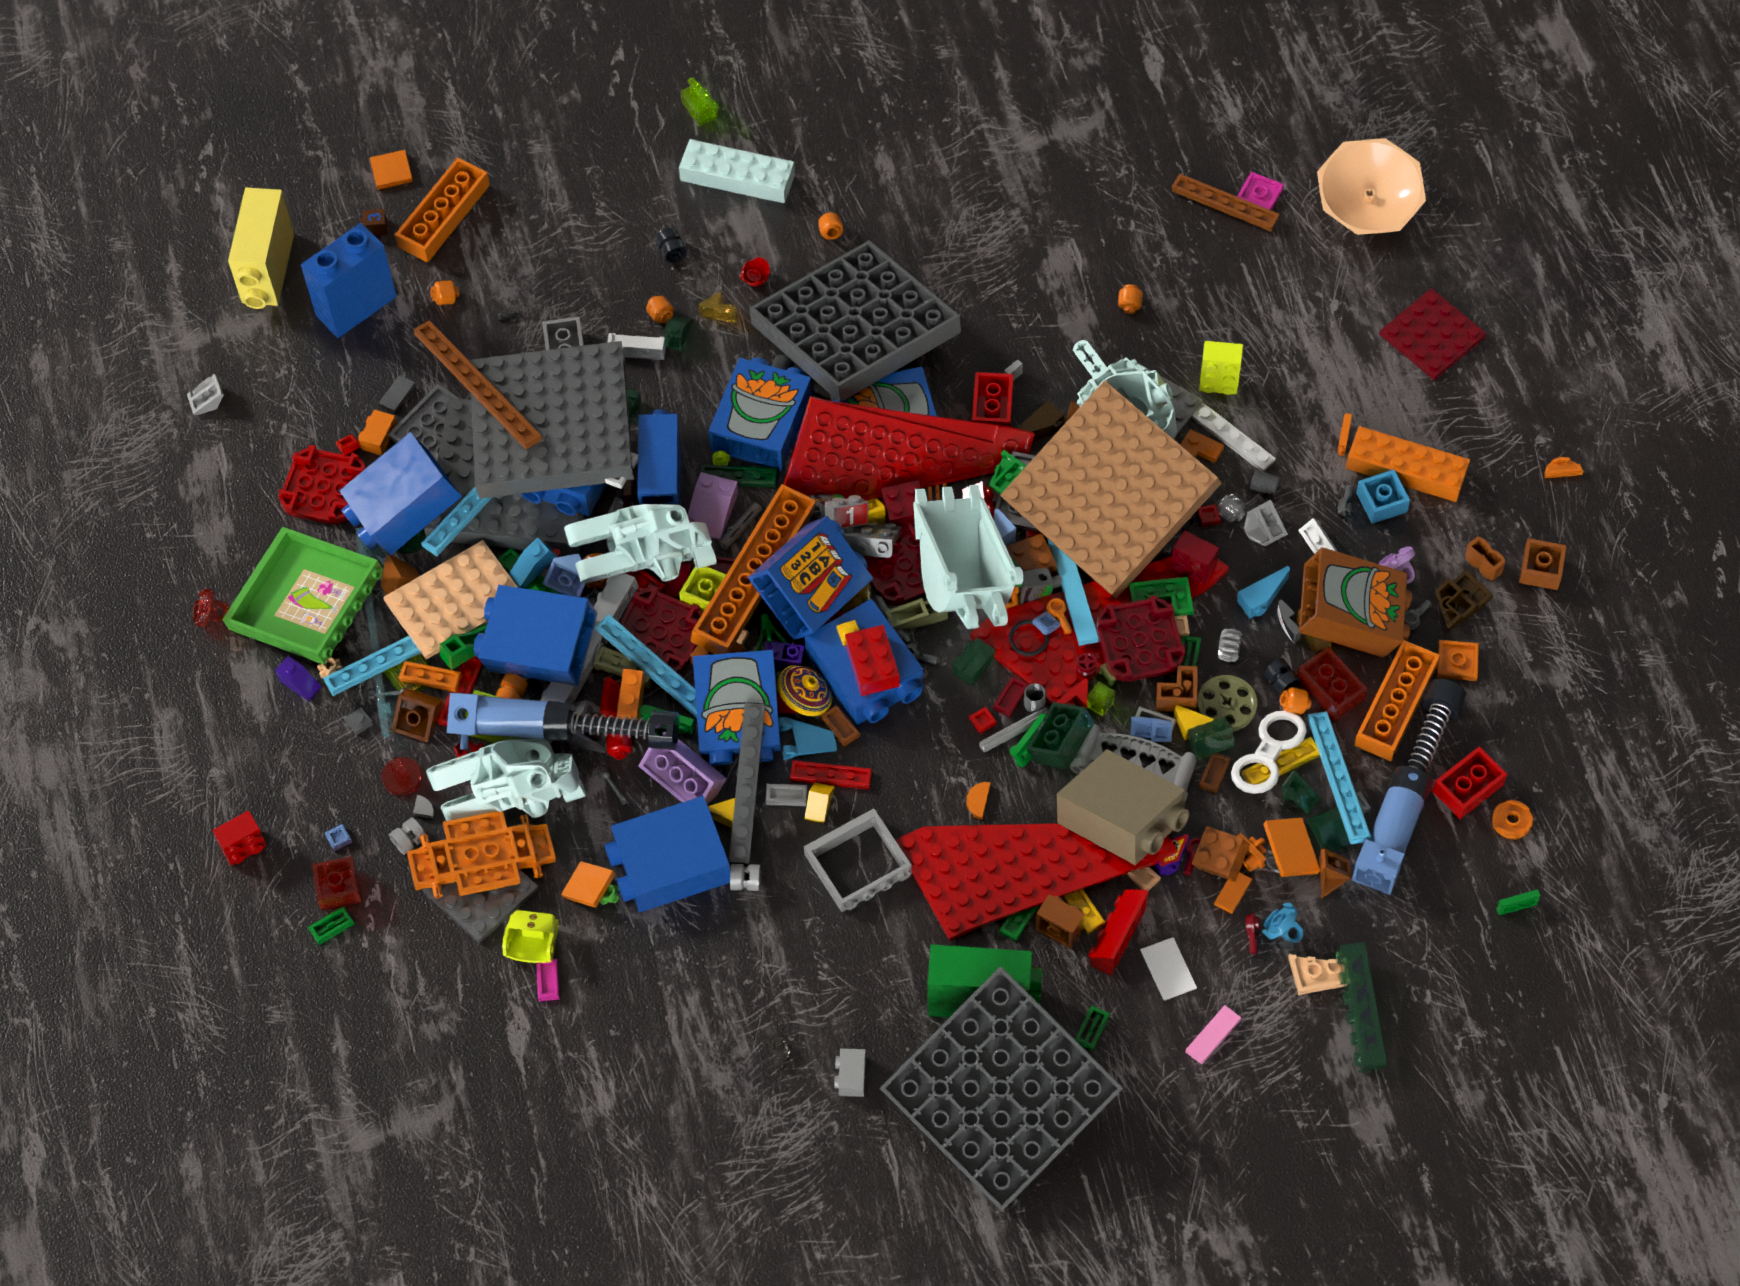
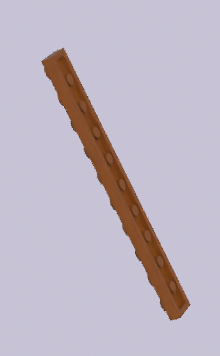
[414,320,542,449]

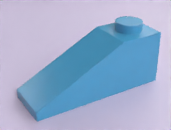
[508,537,558,588]
[1237,566,1290,619]

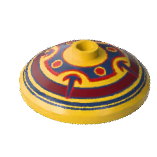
[777,665,832,716]

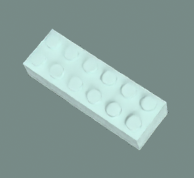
[679,139,795,203]

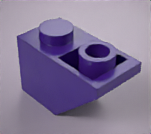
[763,641,804,671]

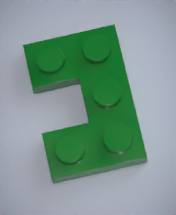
[1129,577,1194,616]

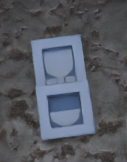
[1130,717,1172,742]

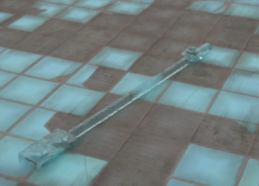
[356,528,392,737]

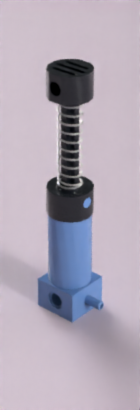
[1352,679,1467,895]
[447,693,680,750]

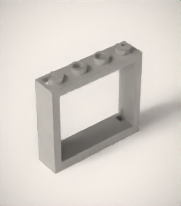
[804,809,912,912]

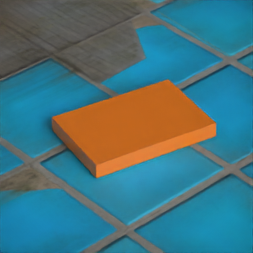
[1263,818,1320,877]

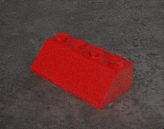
[1088,890,1149,976]

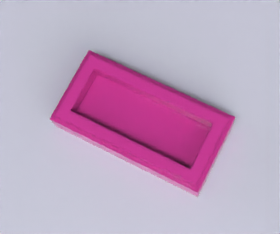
[536,959,559,1001]

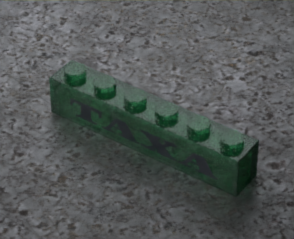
[1335,942,1387,1072]

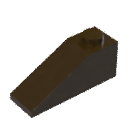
[1018,401,1064,441]

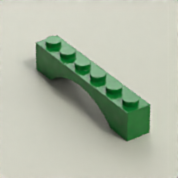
[440,585,540,670]

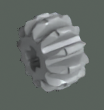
[1218,629,1242,662]

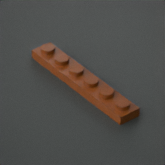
[1171,173,1279,231]

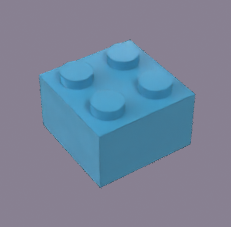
[1356,470,1410,524]

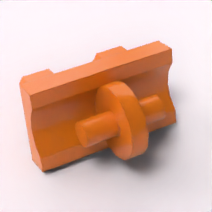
[1237,833,1267,872]

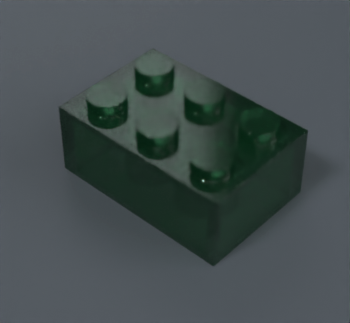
[1026,702,1095,770]

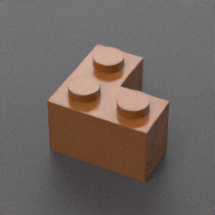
[1156,666,1197,712]

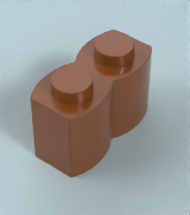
[1465,536,1505,581]

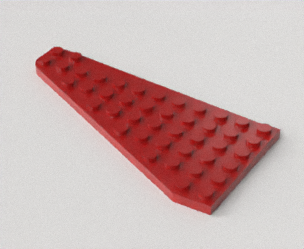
[783,396,1035,501]
[970,556,1229,709]
[895,824,1178,942]

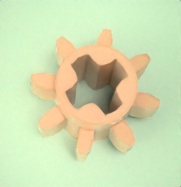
[317,656,342,678]

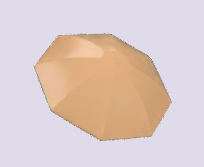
[1317,138,1426,235]

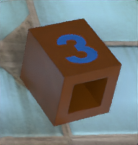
[359,209,387,236]

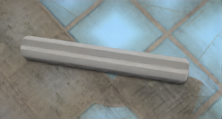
[979,707,1050,752]

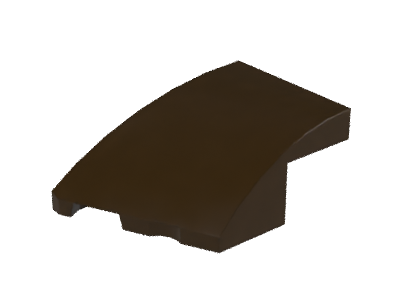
[1435,570,1493,630]

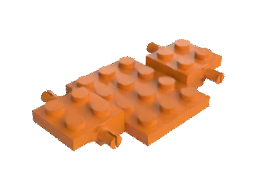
[407,811,556,899]

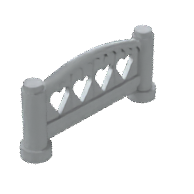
[1070,724,1197,802]

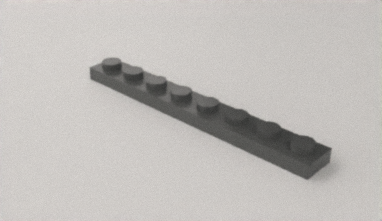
[729,703,765,865]

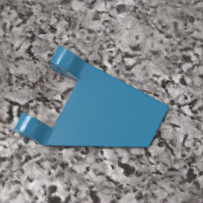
[779,717,837,760]

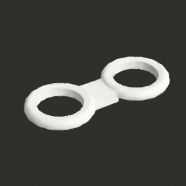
[1231,710,1307,794]

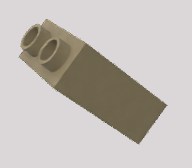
[1057,750,1189,865]

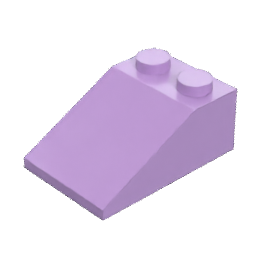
[688,472,739,540]

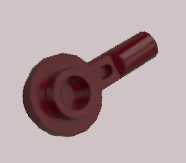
[1183,838,1201,876]
[1246,913,1260,954]

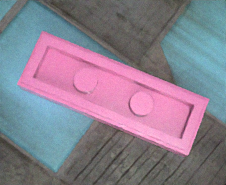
[1185,1005,1241,1065]

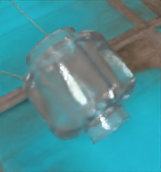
[1217,494,1246,523]

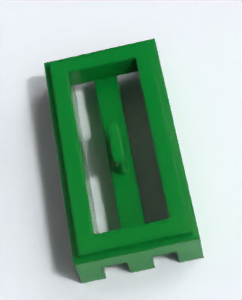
[1175,636,1201,672]
[1496,889,1540,915]
[308,906,354,945]
[1075,1005,1110,1051]

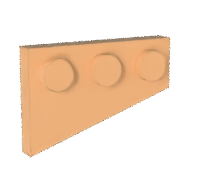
[1288,954,1360,995]

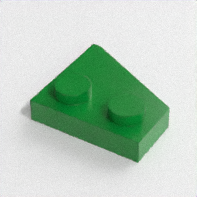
[989,450,1026,495]

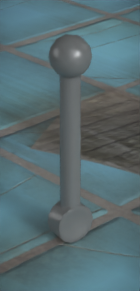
[368,689,406,699]
[602,771,627,805]

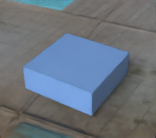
[1032,611,1061,635]
[325,824,352,851]

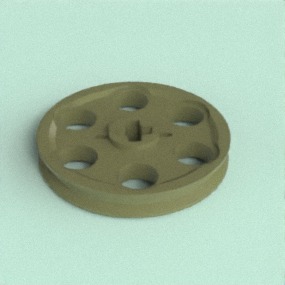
[1197,675,1257,732]

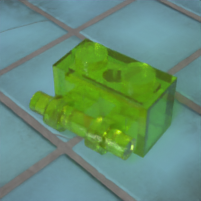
[681,78,719,126]

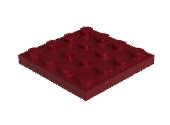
[1379,288,1486,380]

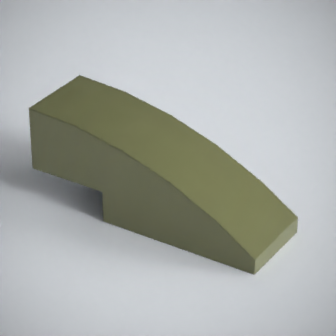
[885,599,948,629]

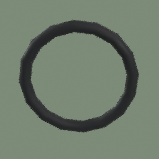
[1009,620,1049,656]

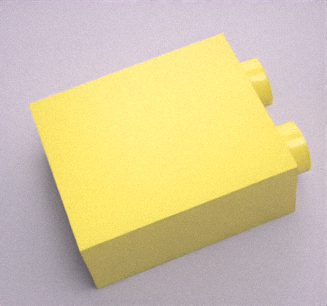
[228,187,294,309]

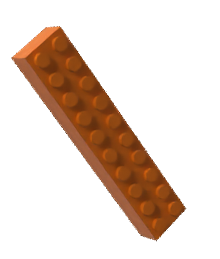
[691,484,816,654]

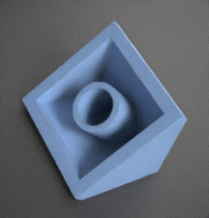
[994,509,1016,546]
[543,554,586,597]

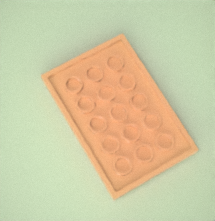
[384,540,518,659]

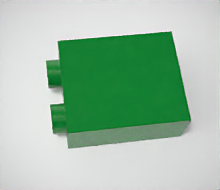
[928,945,1043,1017]

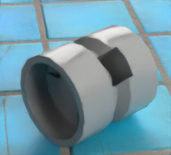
[388,817,426,855]
[730,864,761,891]

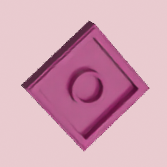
[1237,172,1284,211]

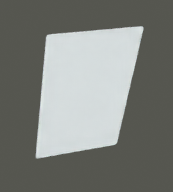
[1141,938,1197,1000]

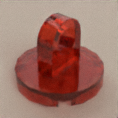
[192,588,229,627]
[381,757,422,795]

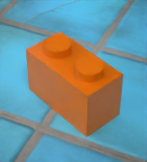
[358,410,397,456]

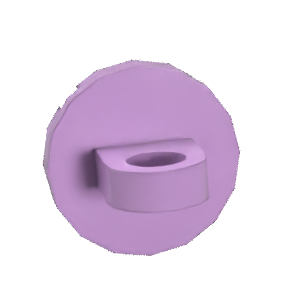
[1379,547,1415,584]

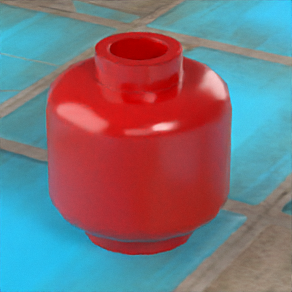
[606,734,632,760]

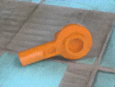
[1046,598,1072,635]

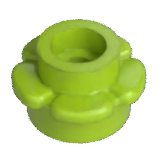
[712,450,731,466]

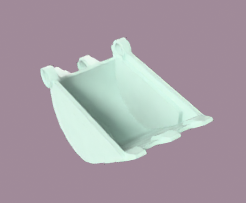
[913,485,1023,629]

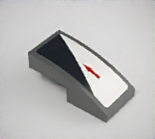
[1277,599,1301,644]

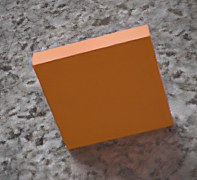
[370,150,413,190]
[1437,640,1479,681]
[561,861,615,908]

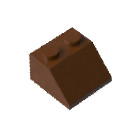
[391,688,444,743]

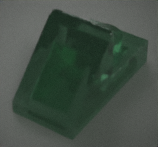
[1282,771,1320,813]

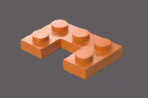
[1180,429,1224,463]

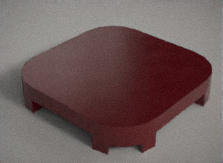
[862,520,926,606]
[614,586,702,674]
[1096,596,1185,681]

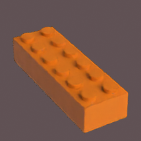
[395,157,490,263]
[1345,426,1470,502]
[1354,640,1440,761]

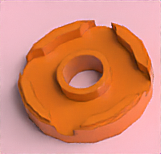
[1492,800,1533,839]

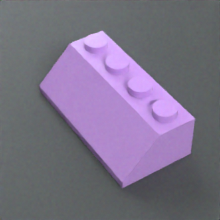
[639,732,727,805]

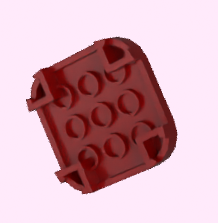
[279,445,366,524]

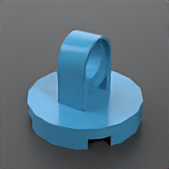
[1262,902,1303,942]

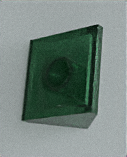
[1307,807,1350,851]

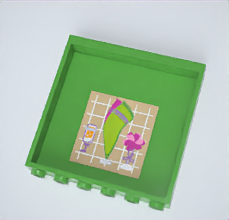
[222,527,384,664]

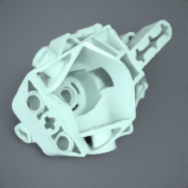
[1073,340,1177,439]
[564,504,716,583]
[426,738,586,821]

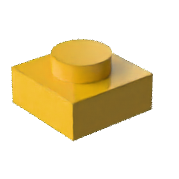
[836,620,859,646]

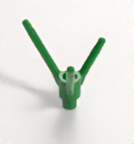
[755,613,789,651]

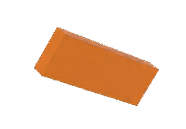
[399,661,462,692]

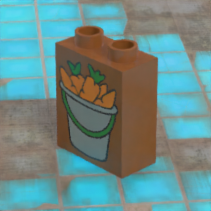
[1299,547,1412,658]

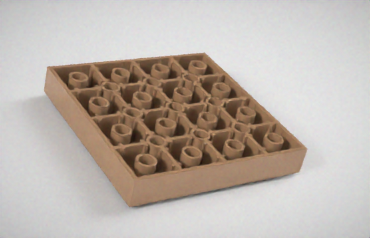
[1000,380,1221,599]

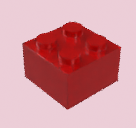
[212,810,267,865]

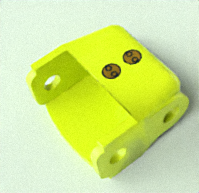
[502,910,559,963]

